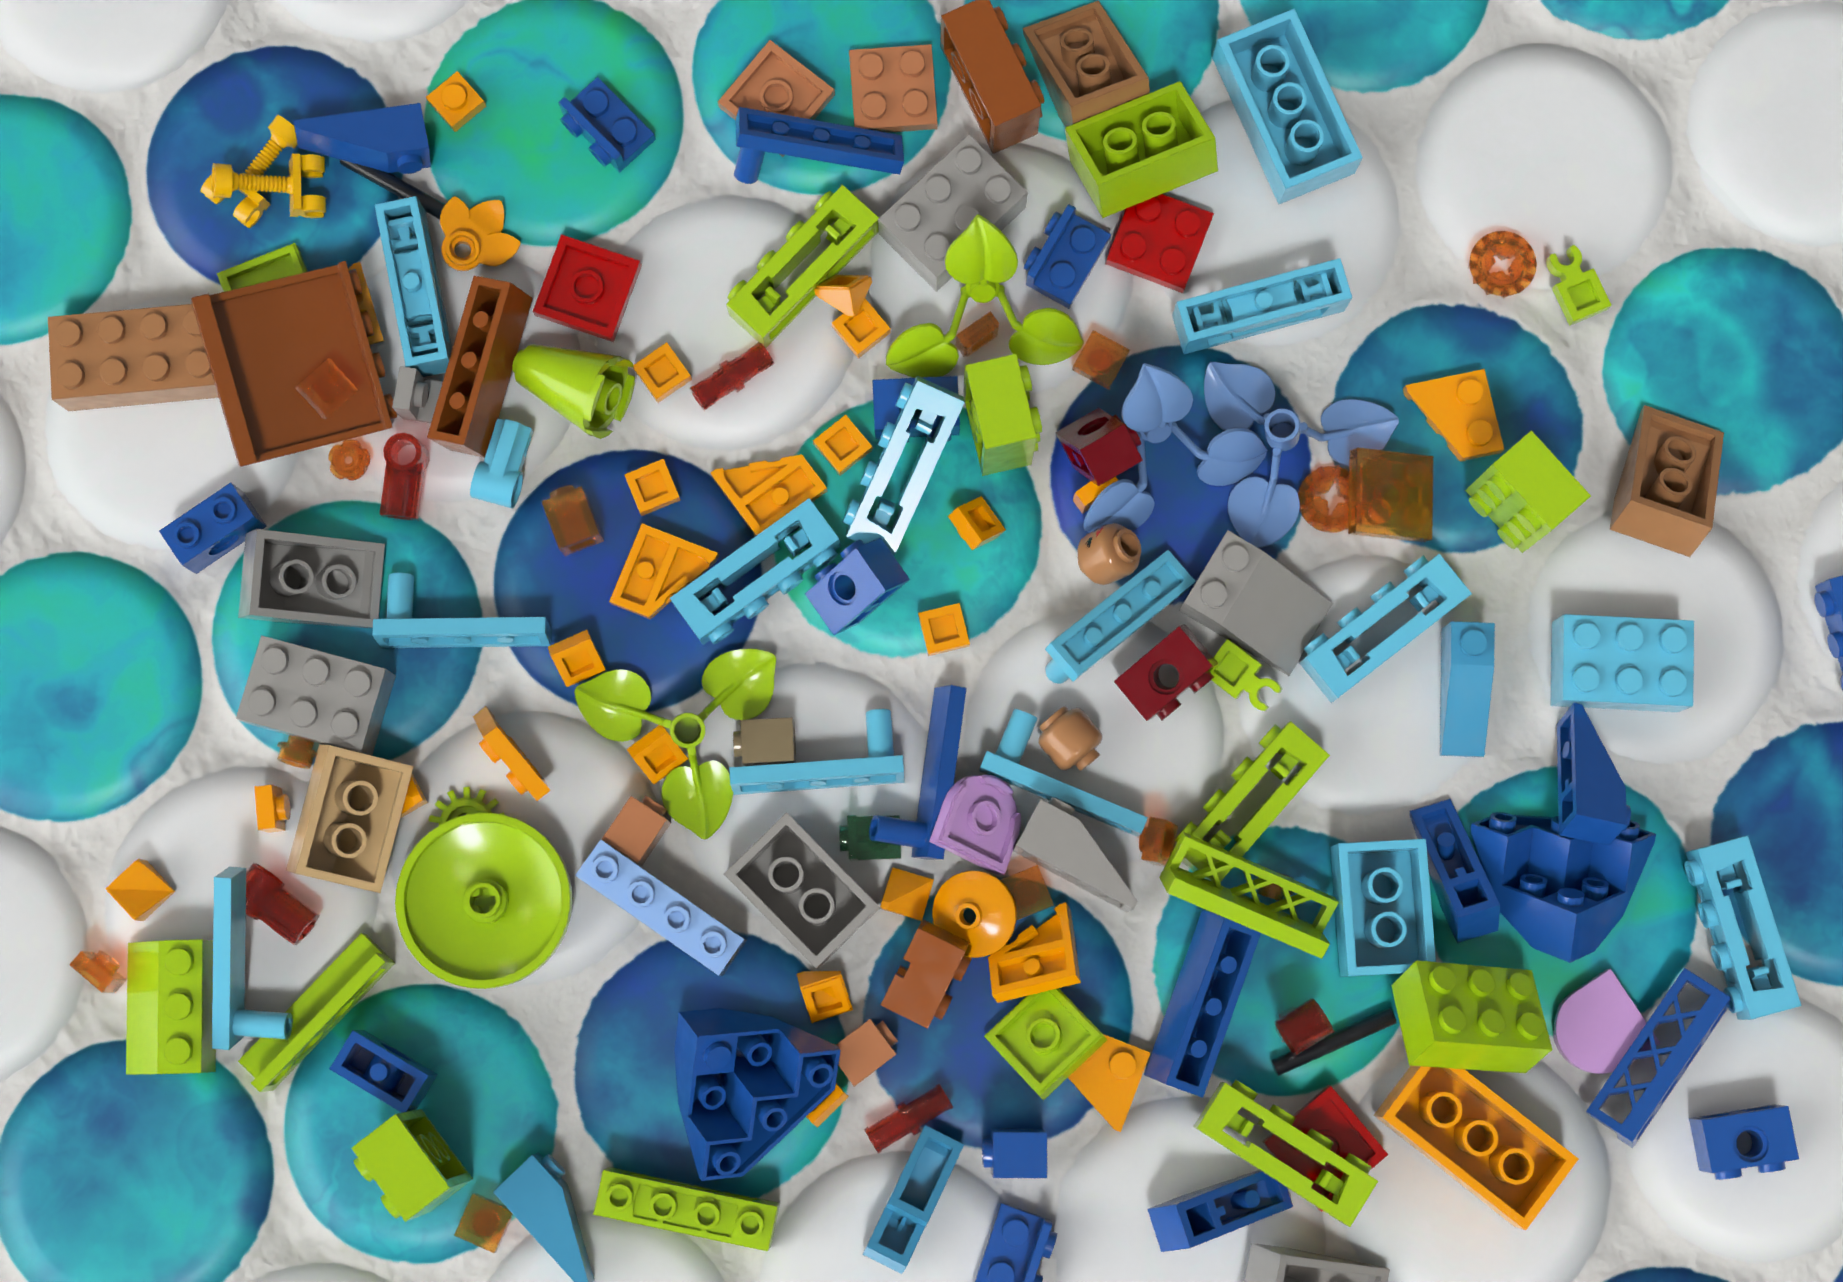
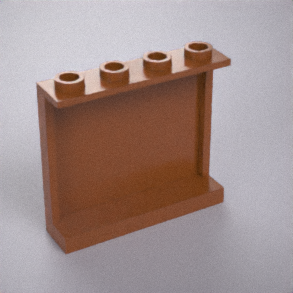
[191,261,397,467]

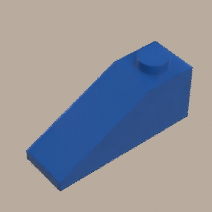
[293,103,431,174]
[1557,703,1631,846]
[1410,799,1500,943]
[1147,1170,1293,1252]

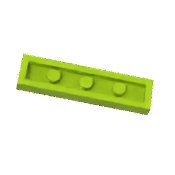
[1159,832,1339,959]
[238,933,395,1092]

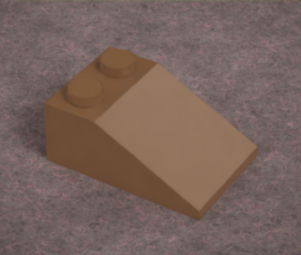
[1023,1,1150,127]
[1610,405,1724,557]

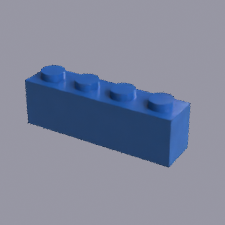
[1144,910,1261,1098]

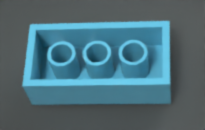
[1212,8,1363,204]

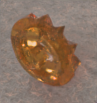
[1468,231,1537,299]
[1298,465,1366,533]

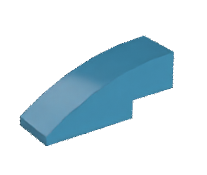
[862,1125,964,1274]

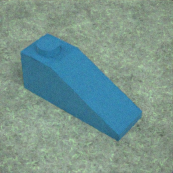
[1440,621,1495,757]
[493,1152,595,1282]

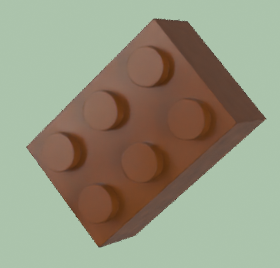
[940,0,1044,154]

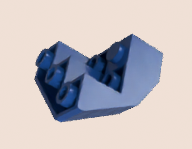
[1471,812,1656,963]
[674,1008,841,1181]

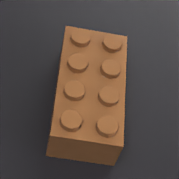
[48,304,219,411]

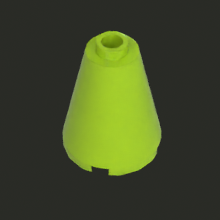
[512,344,635,439]

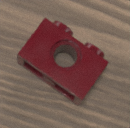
[1056,408,1143,486]
[1114,624,1218,721]

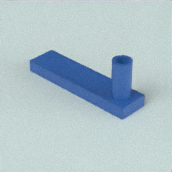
[734,107,904,184]
[869,685,967,860]

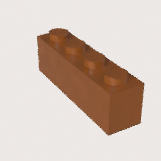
[427,276,533,458]

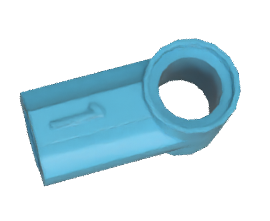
[470,419,534,509]

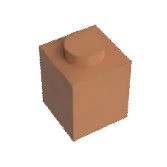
[602,795,671,866]
[836,1019,898,1087]

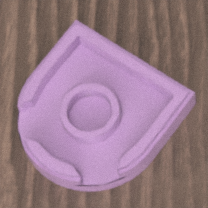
[929,775,1021,875]
[1553,969,1660,1074]

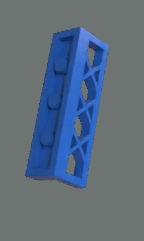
[1586,968,1731,1148]

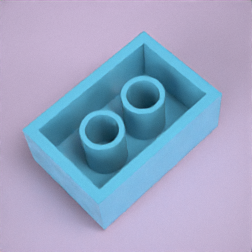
[1550,614,1694,712]
[1330,839,1436,977]

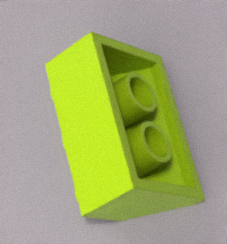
[126,939,216,1075]

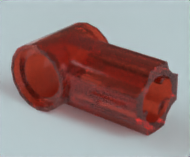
[380,433,430,520]
[246,862,320,945]
[1274,998,1334,1056]

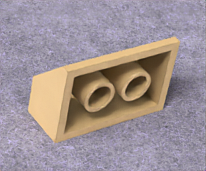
[286,745,414,893]

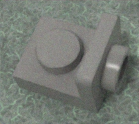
[392,366,443,423]

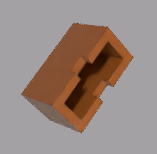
[881,919,972,1029]

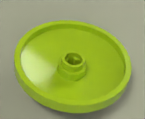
[395,813,573,989]

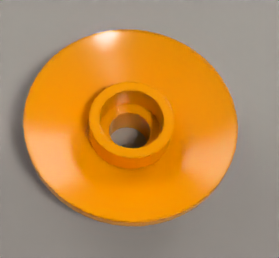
[932,870,1017,958]

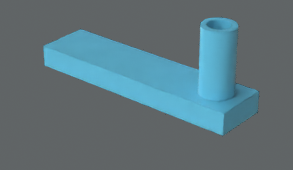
[1045,550,1196,684]
[372,573,552,648]
[729,709,905,795]
[979,709,1148,837]
[212,867,293,1050]

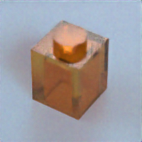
[542,485,604,556]

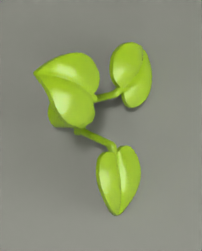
[886,214,1084,378]
[574,649,776,840]

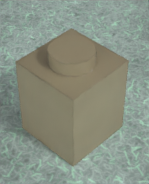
[733,717,796,766]

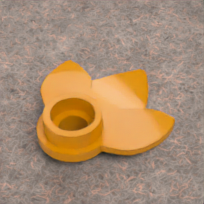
[440,196,521,271]

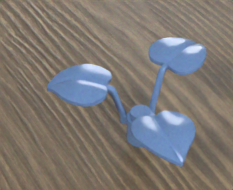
[1204,362,1399,548]
[1083,363,1268,532]

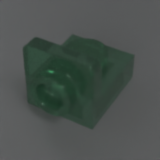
[839,815,901,861]

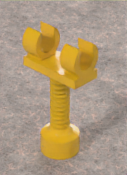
[200,115,298,228]
[211,153,326,218]

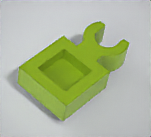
[1546,245,1612,326]
[1210,639,1283,711]

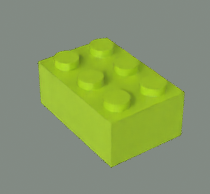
[1065,81,1218,218]
[963,354,1042,476]
[1465,430,1591,553]
[1391,960,1553,1073]
[351,1109,473,1222]

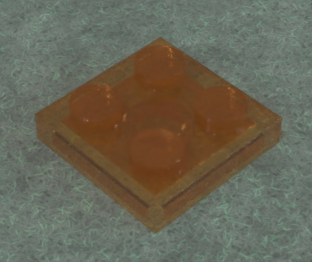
[1348,447,1433,542]

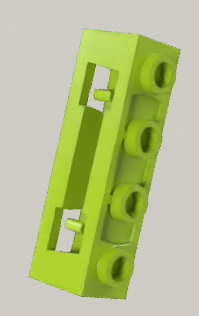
[726,185,879,349]
[1174,721,1330,882]
[1193,1080,1378,1227]
[593,1167,780,1251]

